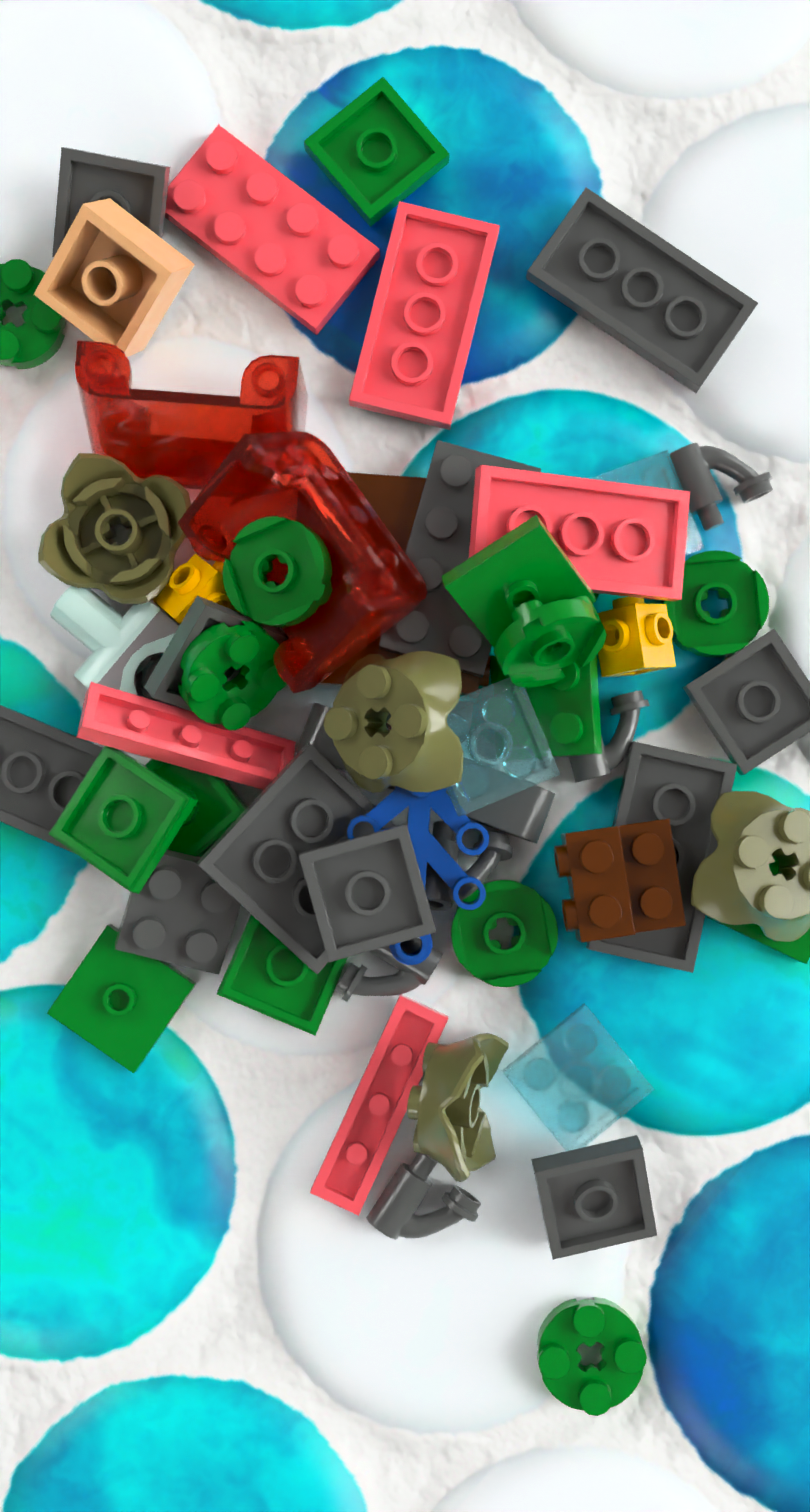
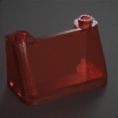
[75,340,308,495]
[178,431,428,694]

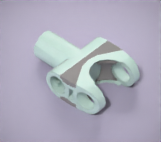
[50,586,179,697]

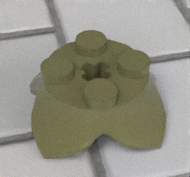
[38,453,191,604]
[324,651,463,793]
[691,791,810,942]
[407,1033,509,1182]

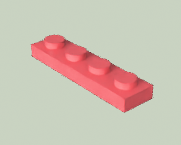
[76,682,296,790]
[310,994,448,1216]

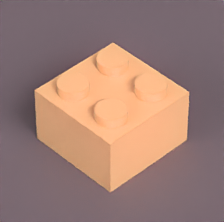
[34,198,195,361]

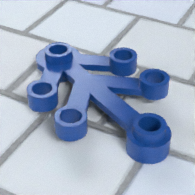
[347,786,489,965]

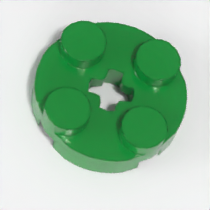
[0,259,66,369]
[223,516,332,628]
[660,550,769,658]
[493,596,607,687]
[178,620,289,730]
[451,880,558,987]
[537,1297,647,1416]

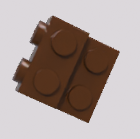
[554,818,686,943]

